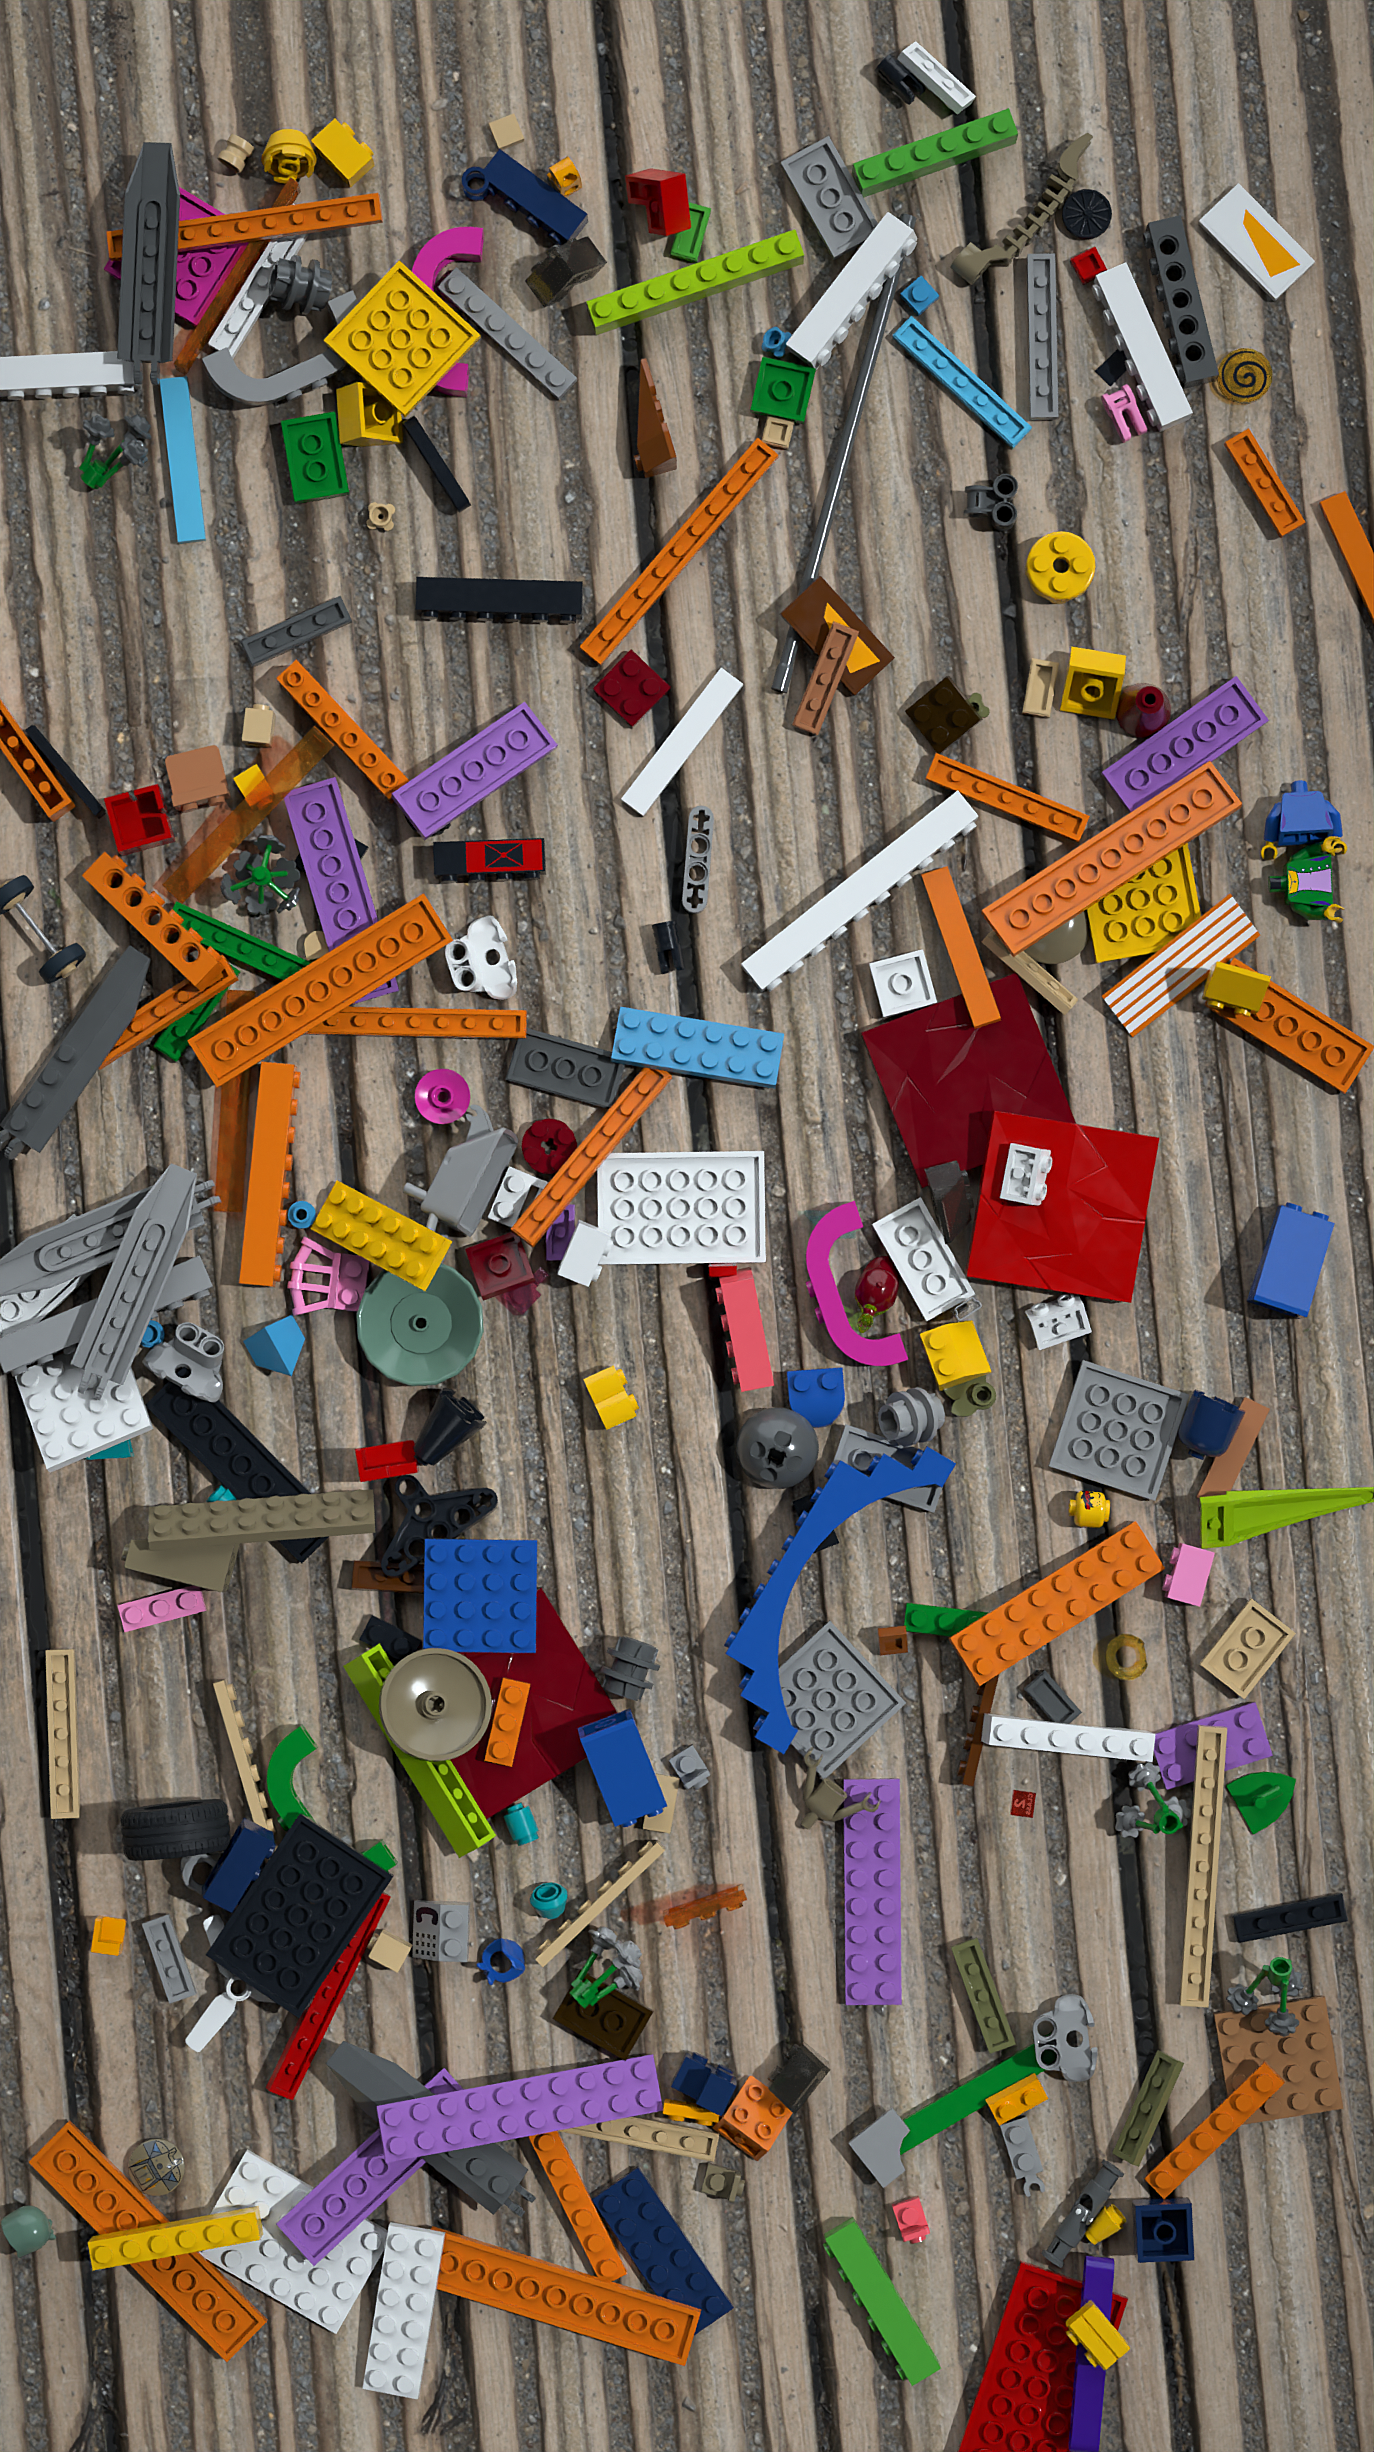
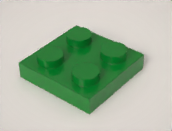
[750,357,816,424]

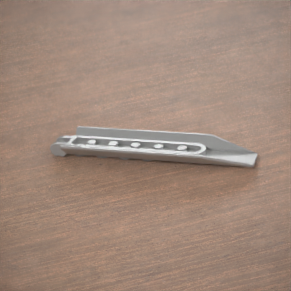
[71,1163,197,1400]
[0,1180,221,1297]

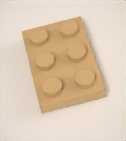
[1199,1598,1296,1699]

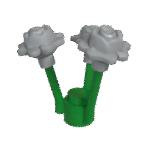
[1115,1761,1191,1837]
[569,1926,643,2009]

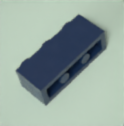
[202,1817,276,1913]

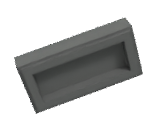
[1023,1670,1082,1724]

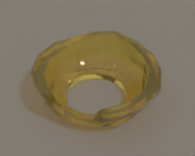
[1105,1634,1148,1680]

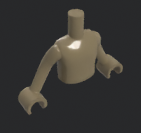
[801,1747,881,1829]

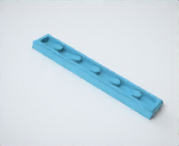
[892,316,1032,449]
[160,376,206,544]

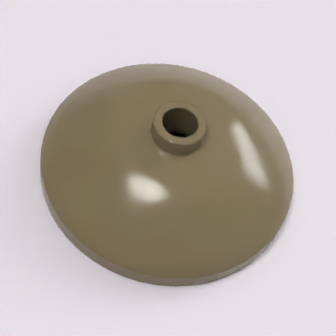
[1024,910,1091,964]

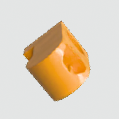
[547,156,582,197]

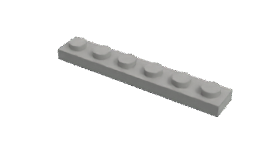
[1027,253,1058,420]
[438,267,577,400]

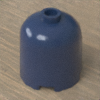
[1178,1389,1246,1460]

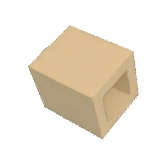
[242,704,276,748]
[367,1929,413,1973]

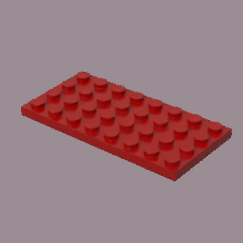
[957,2260,1128,2452]

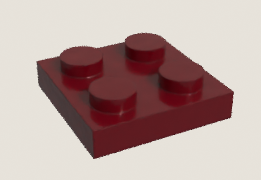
[593,649,671,728]
[465,1232,536,1301]

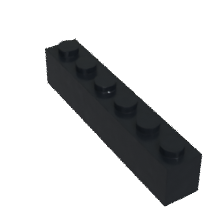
[415,577,583,624]

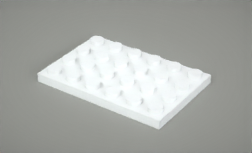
[597,1151,766,1265]
[198,2149,388,2334]

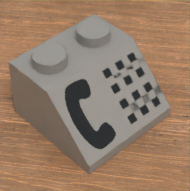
[412,1900,470,1962]

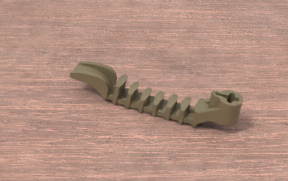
[950,133,1093,285]

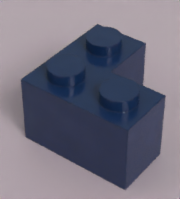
[671,2052,737,2117]

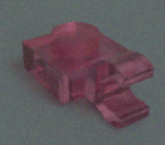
[502,1267,549,1315]

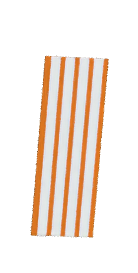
[1102,894,1260,1037]

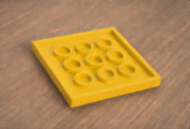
[324,260,481,418]
[1086,843,1201,964]

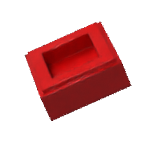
[1070,247,1107,285]
[709,1263,737,1277]

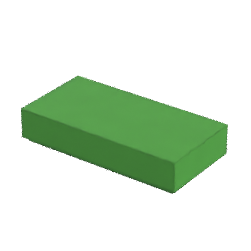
[670,202,711,263]

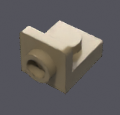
[701,2163,745,2203]

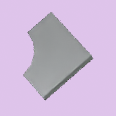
[848,2107,910,2188]

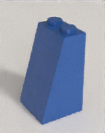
[1247,1202,1335,1319]
[578,1708,667,1828]

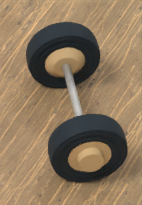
[0,875,86,984]

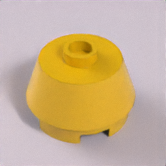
[261,129,317,184]

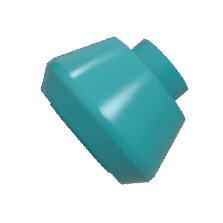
[530,1882,568,1919]

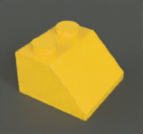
[336,382,403,447]
[1060,646,1126,719]
[1202,961,1271,1017]
[920,1320,992,1391]

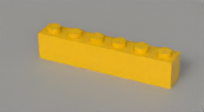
[88,2206,263,2271]

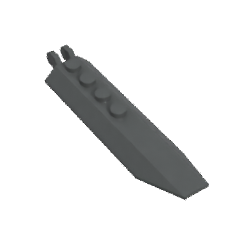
[117,142,180,385]
[0,945,151,1160]
[326,2041,536,2217]

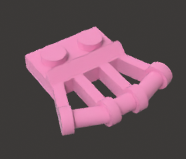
[287,1236,370,1316]

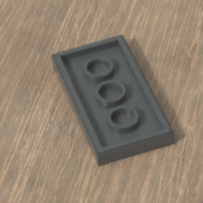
[505,1028,626,1109]

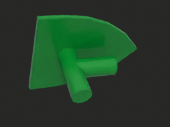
[1226,1772,1296,1835]

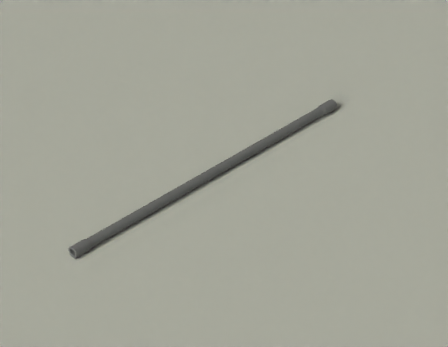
[771,214,917,693]

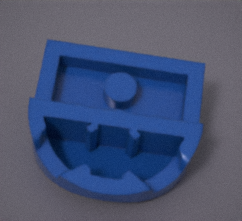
[787,1367,845,1428]

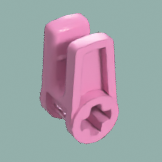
[1101,384,1147,443]

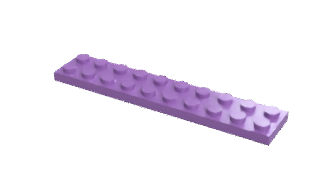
[376,2054,663,2163]

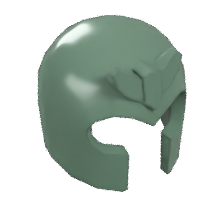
[1,2206,56,2258]

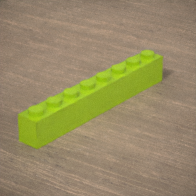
[586,229,804,335]
[343,1644,496,1858]

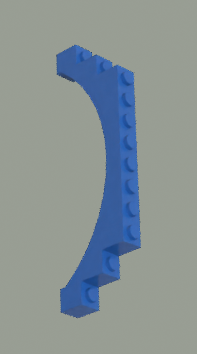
[724,1446,956,1754]

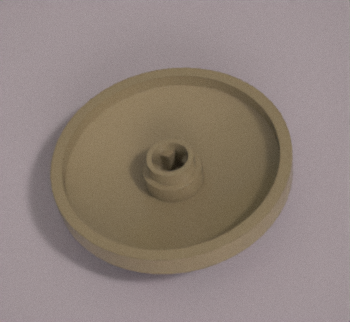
[379,1648,492,1762]

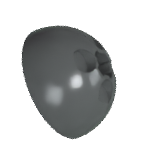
[736,1408,819,1489]

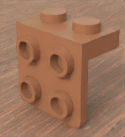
[165,745,231,813]

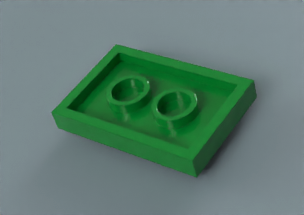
[281,411,350,504]

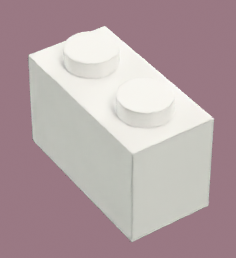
[557,1220,613,1287]

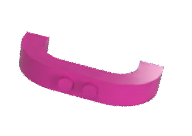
[412,227,484,398]
[805,1201,908,1366]

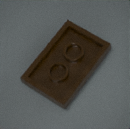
[552,1969,653,2061]

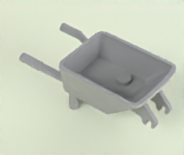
[403,1105,519,1263]

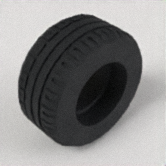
[120,1799,231,1861]

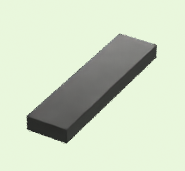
[240,596,352,668]

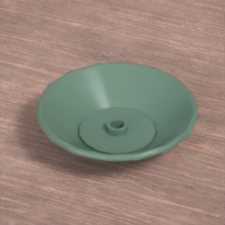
[356,1263,484,1386]

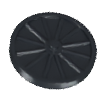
[1062,189,1112,239]

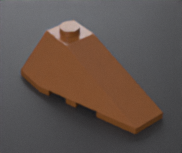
[634,358,677,478]

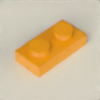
[985,2073,1048,2126]
[663,2099,719,2126]

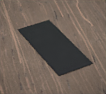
[1095,349,1127,386]

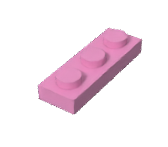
[117,1585,207,1632]

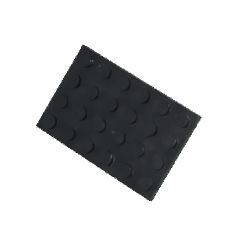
[206,1813,394,2018]

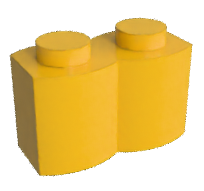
[583,1365,639,1430]

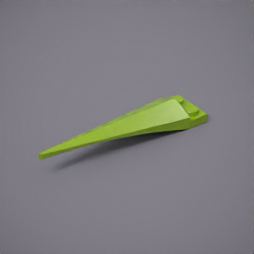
[1199,1487,1374,1549]

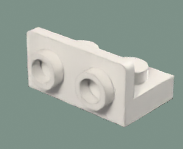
[1000,1143,1052,1205]
[1025,1294,1092,1350]

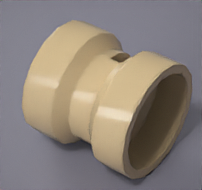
[217,134,255,173]

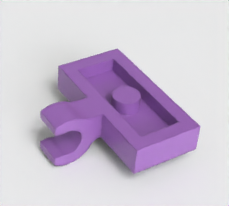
[546,1204,576,1260]

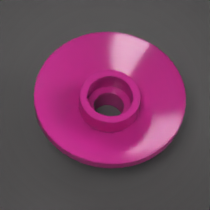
[415,1069,470,1124]

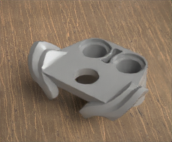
[142,1322,224,1402]
[1032,1994,1098,2082]

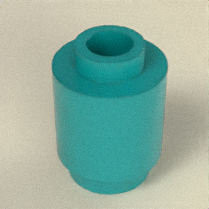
[503,1802,539,1846]

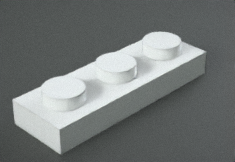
[897,41,976,114]

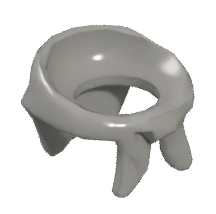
[180,1852,221,1895]

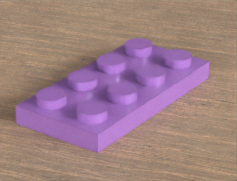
[1153,1702,1273,1790]

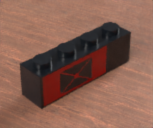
[433,838,546,883]

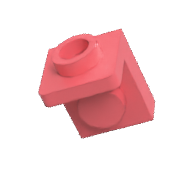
[892,2196,930,2244]

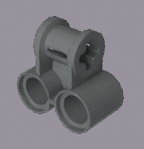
[964,474,1018,532]

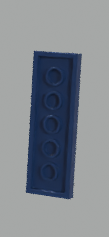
[592,2166,734,2335]

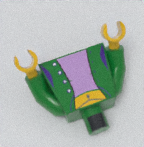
[1268,836,1344,923]

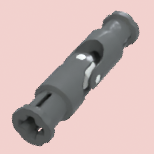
[1041,2159,1124,2268]

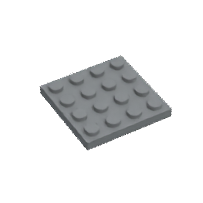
[1048,1360,1189,1501]
[756,1620,906,1779]

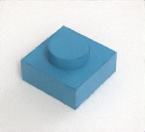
[900,276,939,316]

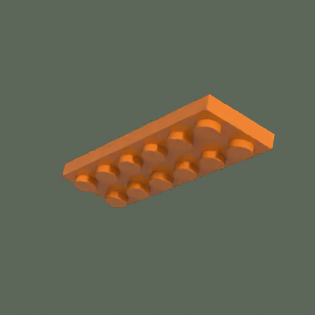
[1203,958,1374,1094]

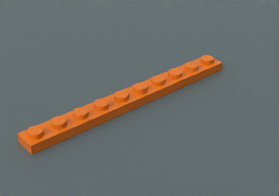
[106,193,383,261]
[579,438,779,666]

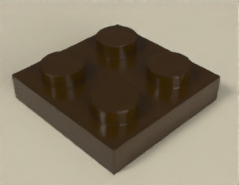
[905,676,983,754]

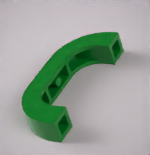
[267,1724,398,1871]

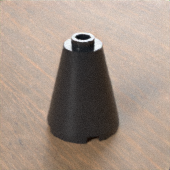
[413,1388,487,1466]

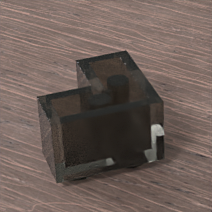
[525,236,607,307]

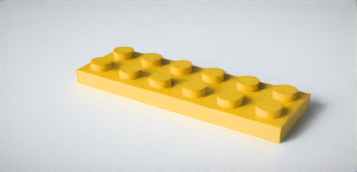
[310,1180,452,1291]

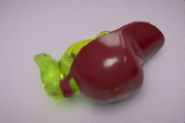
[855,1256,899,1333]

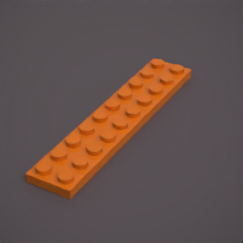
[981,761,1242,957]
[187,893,453,1088]
[29,2120,268,2362]
[431,2226,702,2366]

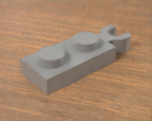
[1000,2115,1045,2197]

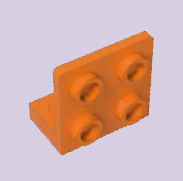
[712,2076,795,2161]

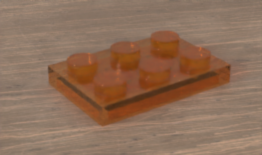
[663,1884,747,1929]

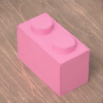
[1162,1543,1215,1607]

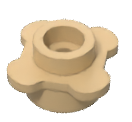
[367,502,395,531]

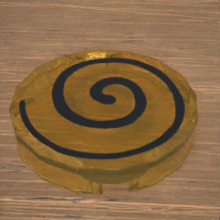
[1217,348,1272,404]

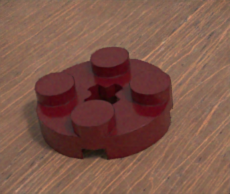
[521,1118,577,1175]

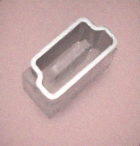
[950,1295,982,1323]

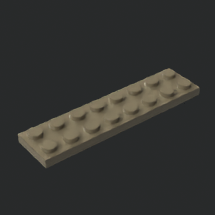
[148,1489,376,1551]

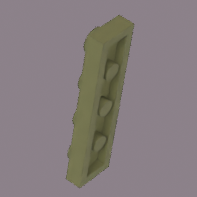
[950,1937,1016,2054]
[1113,2050,1184,2167]

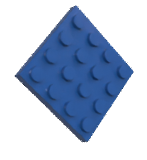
[423,1539,537,1653]

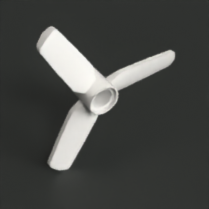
[185,1915,275,2052]

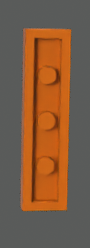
[1224,428,1306,538]

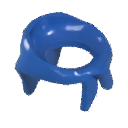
[476,1938,525,1985]

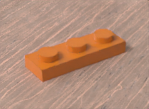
[484,1677,531,1767]

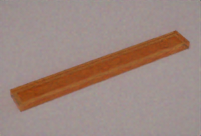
[174,178,301,375]
[162,726,335,904]
[214,990,256,1213]

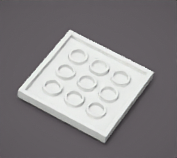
[15,1351,153,1473]

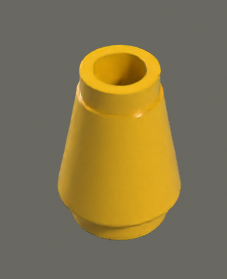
[1085,2204,1127,2245]

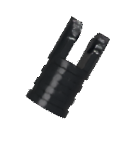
[874,53,926,105]
[652,920,685,974]

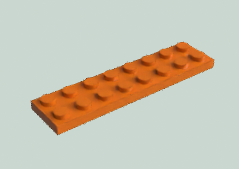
[948,1521,1165,1687]

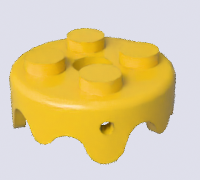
[1025,531,1096,604]

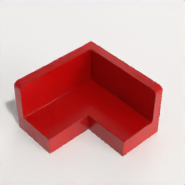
[625,168,691,236]
[355,1440,419,1482]

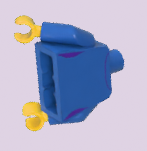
[1260,780,1347,860]

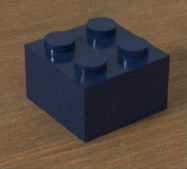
[1132,2197,1194,2263]

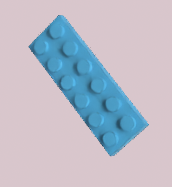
[611,1007,784,1089]

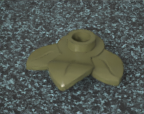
[943,1375,996,1417]

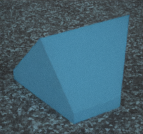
[243,1315,305,1376]

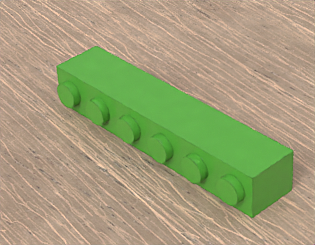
[852,108,1018,198]
[823,2217,941,2386]

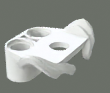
[445,916,517,1000]

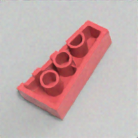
[715,1267,774,1392]

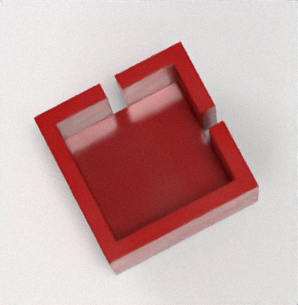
[104,784,176,856]

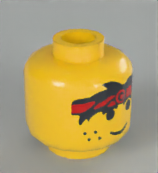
[1068,1491,1110,1528]

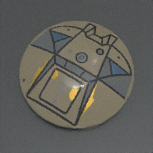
[129,2138,185,2196]

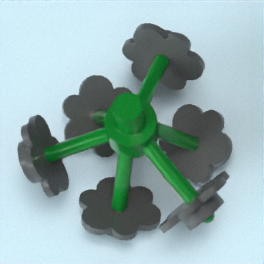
[220,835,300,916]

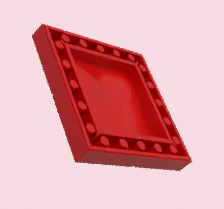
[965,1110,1159,1303]

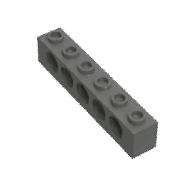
[1143,215,1219,389]

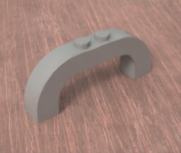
[201,290,358,406]

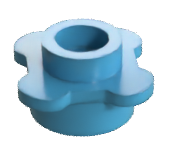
[762,327,792,357]

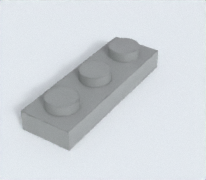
[142,1913,197,2004]

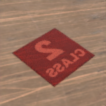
[1011,1790,1036,1818]

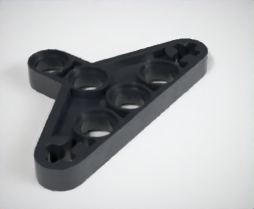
[381,1475,498,1579]

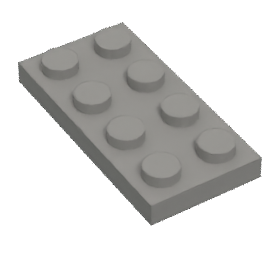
[780,136,878,260]
[833,1424,952,1513]

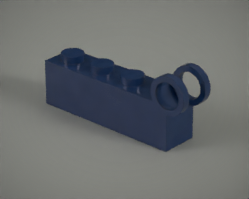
[462,149,588,247]

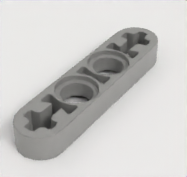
[682,806,714,914]

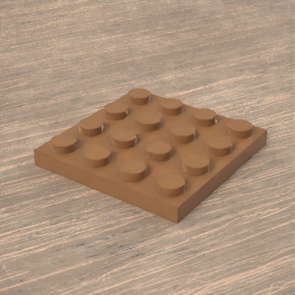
[1213,1995,1344,2125]

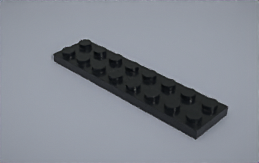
[146,1367,330,1564]

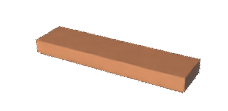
[792,621,859,735]
[1196,1397,1270,1498]

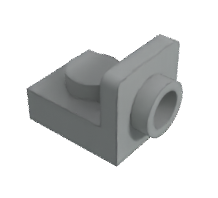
[669,1744,710,1791]

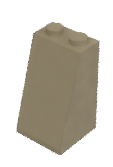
[121,1538,240,1592]

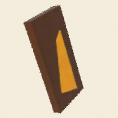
[780,576,895,696]

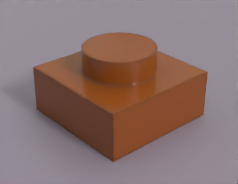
[878,1626,908,1656]

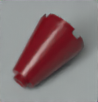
[1116,683,1171,738]

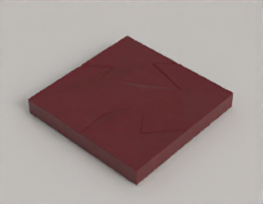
[860,973,1076,1189]
[450,1587,618,1819]

